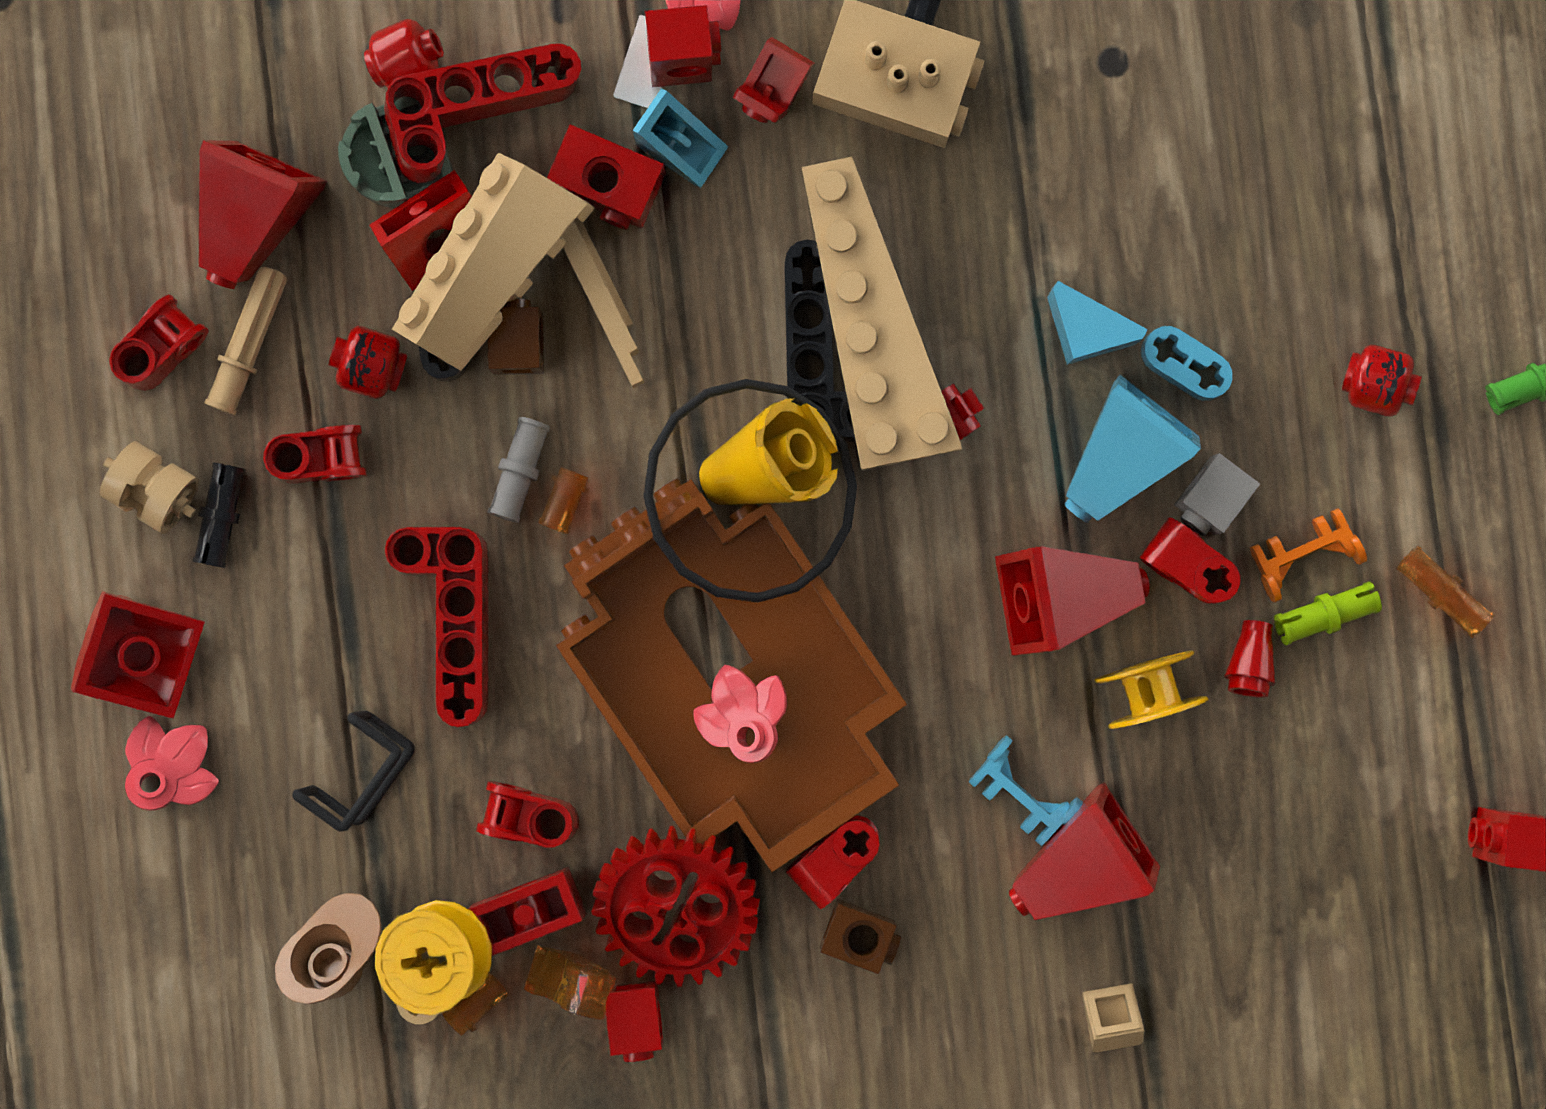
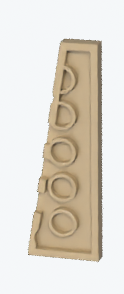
[802,156,962,471]

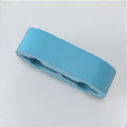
[1141,326,1233,401]

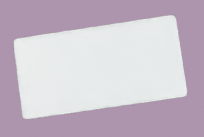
[614,15,662,108]

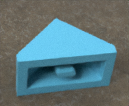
[633,89,728,188]
[1047,281,1148,365]

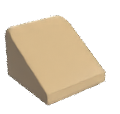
[1082,983,1144,1052]

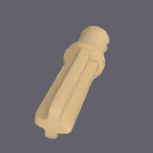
[204,267,287,415]

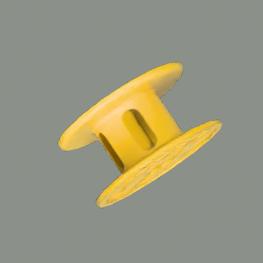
[1094,650,1209,729]
[375,900,492,1015]

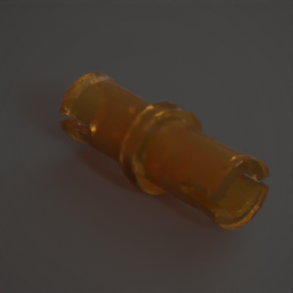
[1395,545,1495,638]

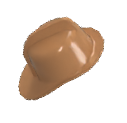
[275,893,381,1005]

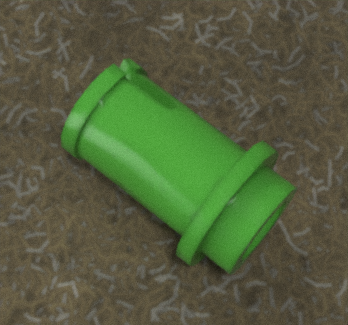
[1485,363,1546,415]

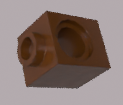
[488,299,544,375]
[820,899,901,974]

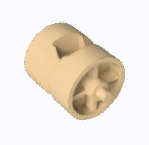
[100,441,199,534]

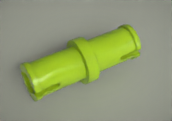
[1274,581,1382,646]

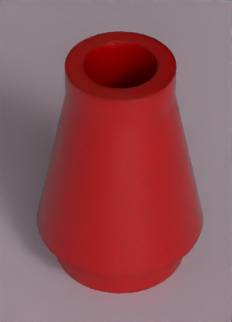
[1224,620,1276,698]

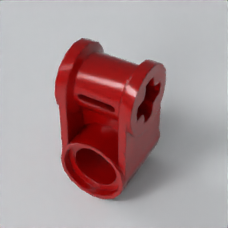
[109,294,209,391]
[263,425,367,484]
[1139,517,1240,604]
[476,781,579,848]
[785,815,880,910]

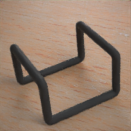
[292,711,415,832]

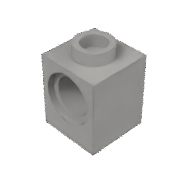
[1174,453,1260,536]

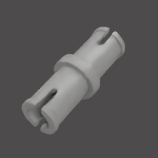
[487,417,550,523]

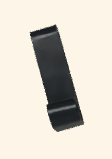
[784,239,856,442]

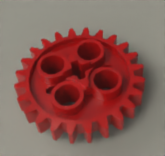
[591,826,760,987]

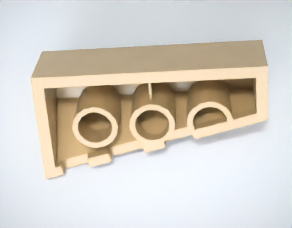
[392,153,595,371]

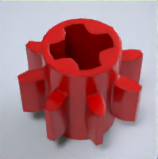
[941,384,984,440]

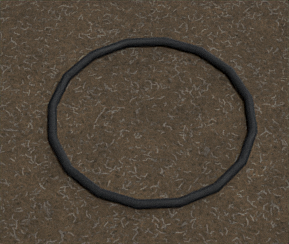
[643,379,857,603]

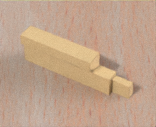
[561,218,644,389]

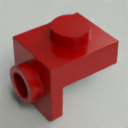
[733,37,815,123]

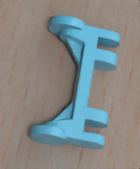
[968,735,1083,846]

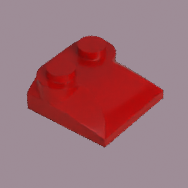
[71,591,205,719]

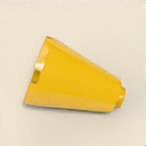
[699,399,838,505]

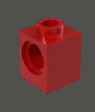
[603,981,664,1062]

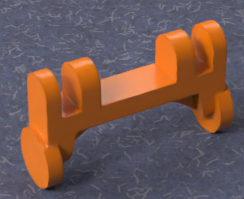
[1250,508,1367,603]

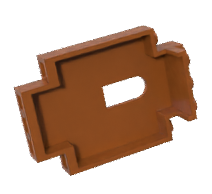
[556,478,907,872]

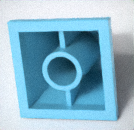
[1064,374,1201,523]

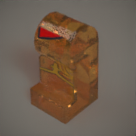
[524,945,616,1020]

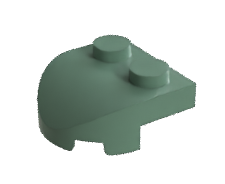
[338,97,453,208]

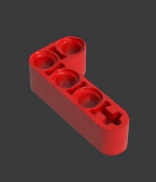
[384,43,581,183]
[385,527,488,727]

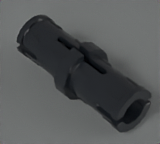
[192,462,246,568]

